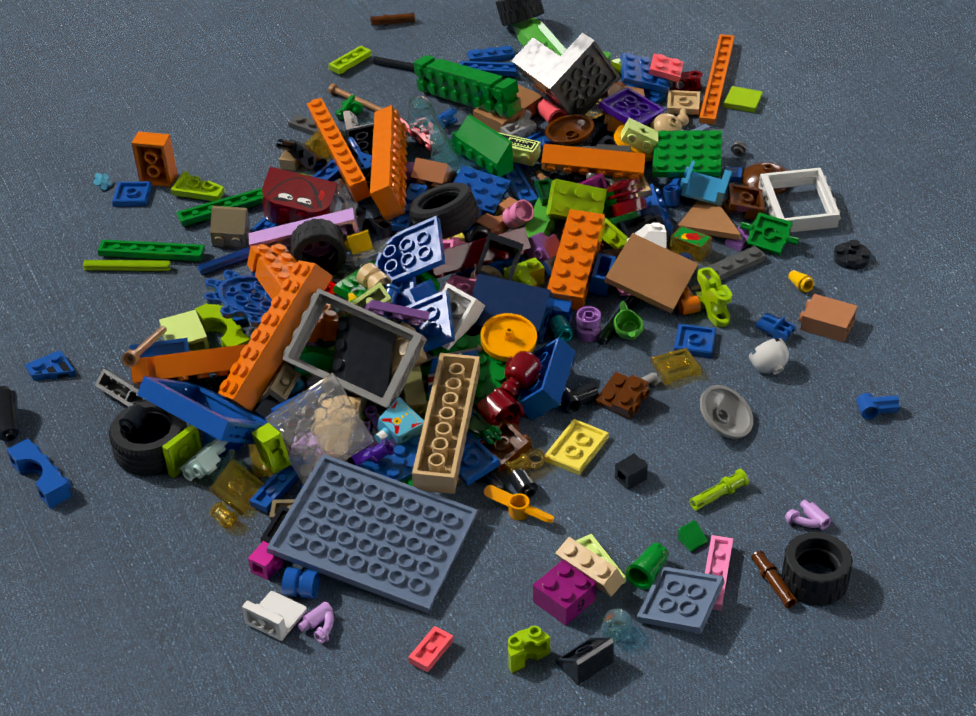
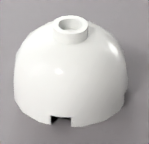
[749,338,789,375]

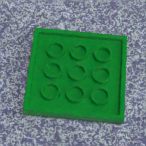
[652,130,722,177]

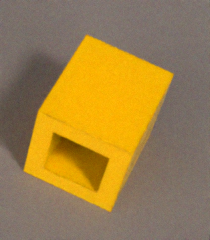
[345,230,373,255]

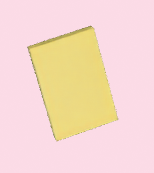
[544,419,609,476]

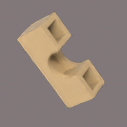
[555,537,625,597]

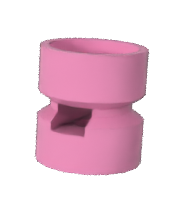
[502,199,534,229]

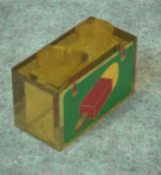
[670,226,712,262]

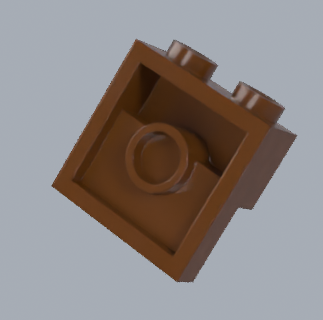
[727,183,766,220]
[595,372,650,420]
[480,418,534,472]

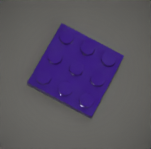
[598,87,666,125]

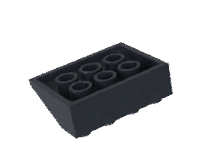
[330,316,398,397]

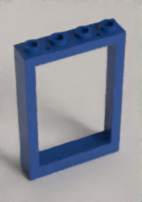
[137,376,281,444]

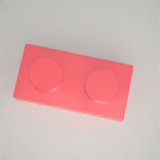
[408,626,454,673]

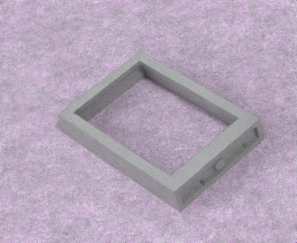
[283,288,427,409]

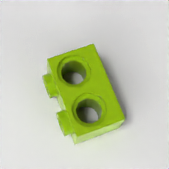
[251,422,292,474]

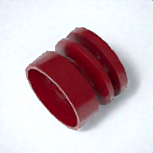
[605,179,648,218]

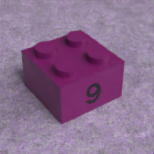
[533,560,596,626]

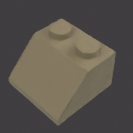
[210,206,251,249]

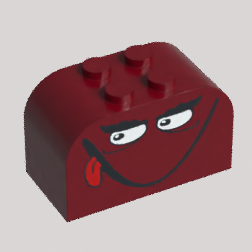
[262,167,337,225]

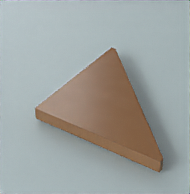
[678,200,741,240]

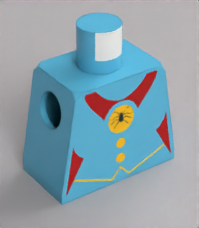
[374,398,424,445]

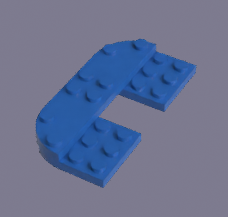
[375,216,455,352]

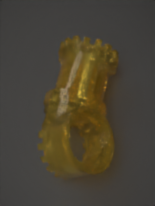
[505,448,545,475]

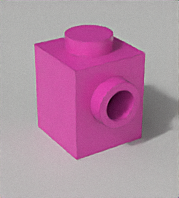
[248,541,283,580]

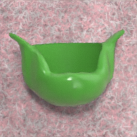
[614,301,644,340]

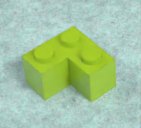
[504,257,544,287]

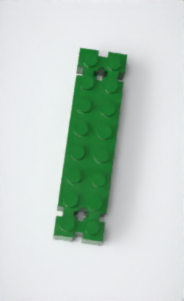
[413,55,522,118]

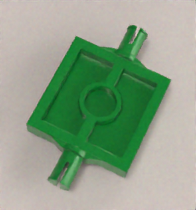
[740,213,800,256]

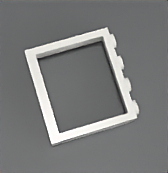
[758,168,841,232]

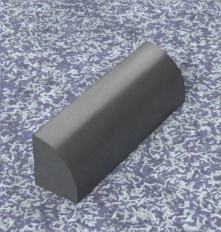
[95,368,147,407]

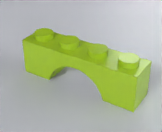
[195,303,251,347]

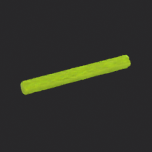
[83,260,171,271]

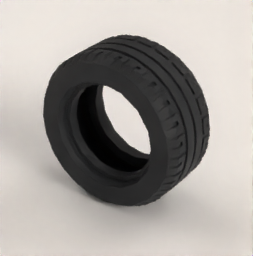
[409,183,479,239]
[109,401,187,476]

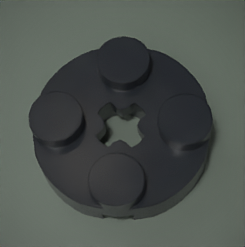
[833,239,871,270]

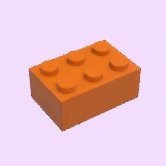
[131,132,178,187]

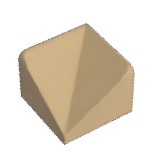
[279,150,300,171]

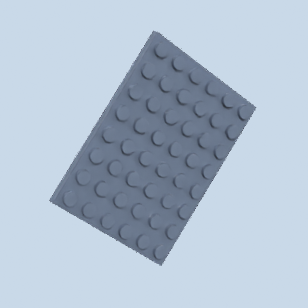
[267,454,478,614]

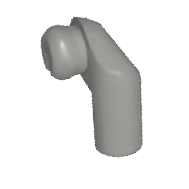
[642,372,661,386]

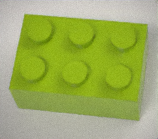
[546,179,607,220]

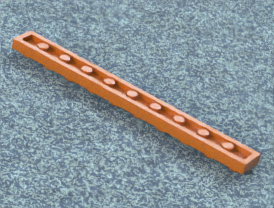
[699,34,735,125]

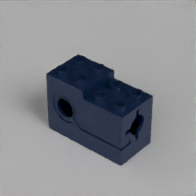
[468,274,555,345]

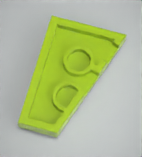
[171,170,225,202]

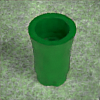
[625,542,669,590]

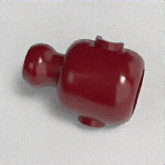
[501,351,542,398]

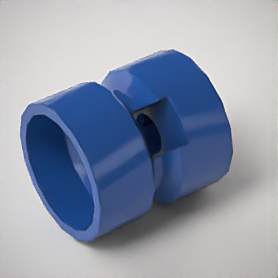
[282,567,320,600]

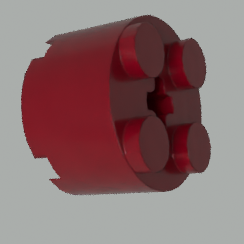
[477,388,524,426]

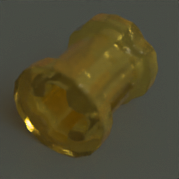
[210,501,237,529]

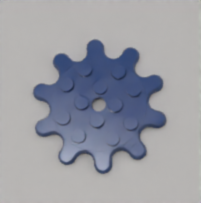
[204,270,272,327]

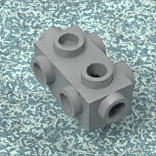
[500,110,537,138]

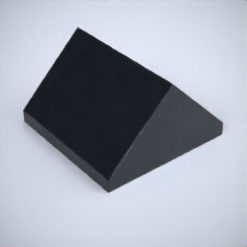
[555,638,614,685]

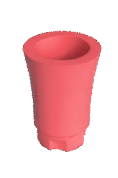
[537,99,568,124]

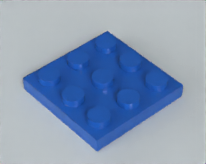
[620,53,669,93]
[453,166,511,216]

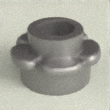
[730,141,747,156]

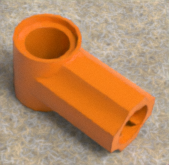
[678,286,701,315]

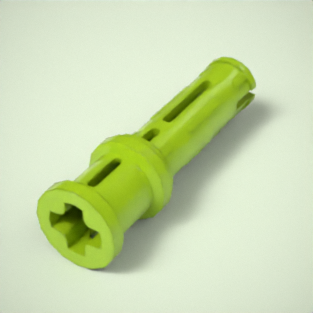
[689,469,749,511]

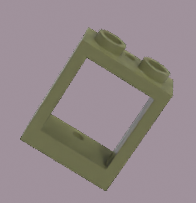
[402,366,427,420]

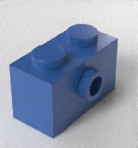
[588,253,616,296]

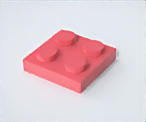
[649,54,684,82]

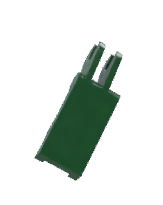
[468,408,502,444]

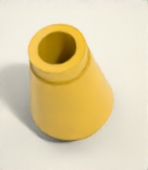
[788,270,814,292]

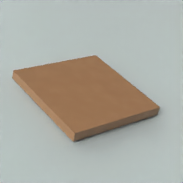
[604,233,698,314]

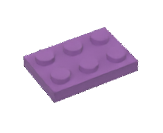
[365,300,430,326]

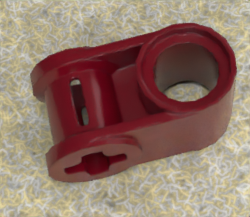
[673,70,702,91]

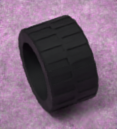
[495,0,545,26]
[290,218,347,276]
[781,532,853,606]

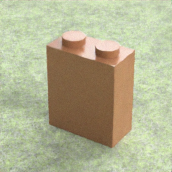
[799,294,858,342]

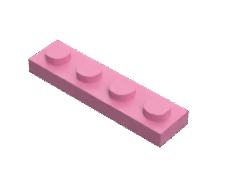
[705,535,733,611]

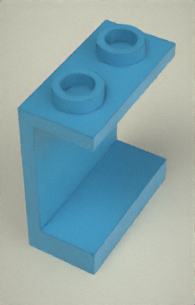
[680,161,732,206]

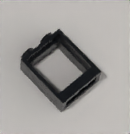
[474,232,524,281]

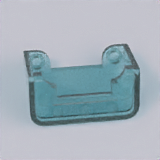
[407,95,459,167]

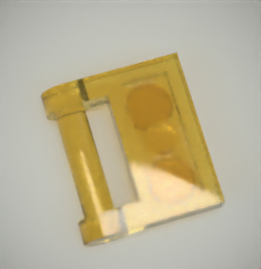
[651,348,702,386]

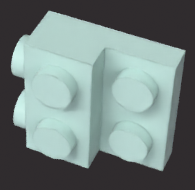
[180,439,228,481]

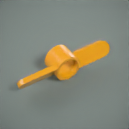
[484,485,554,523]

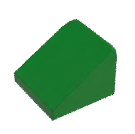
[677,520,708,552]

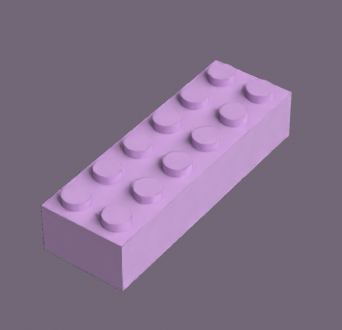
[249,208,359,257]

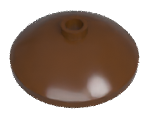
[545,114,595,146]
[741,162,790,195]

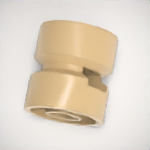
[356,263,392,291]

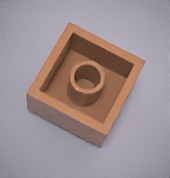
[411,158,457,189]

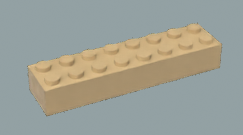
[412,353,480,494]

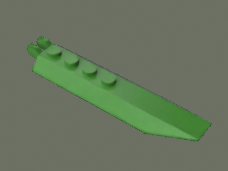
[512,17,567,56]

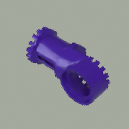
[351,438,395,466]

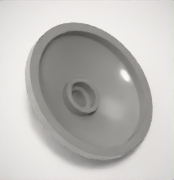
[700,385,753,439]

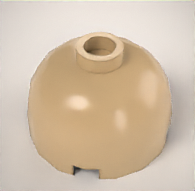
[650,113,682,131]

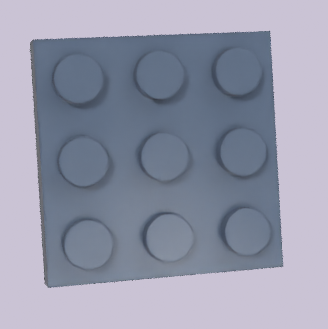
[637,566,725,634]

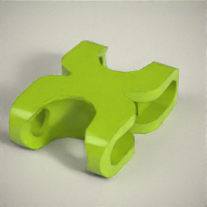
[696,267,732,327]

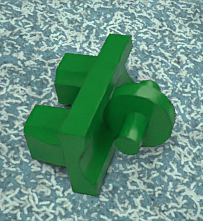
[335,95,363,120]

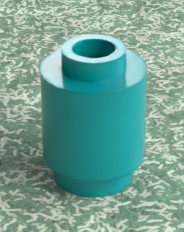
[549,315,573,342]

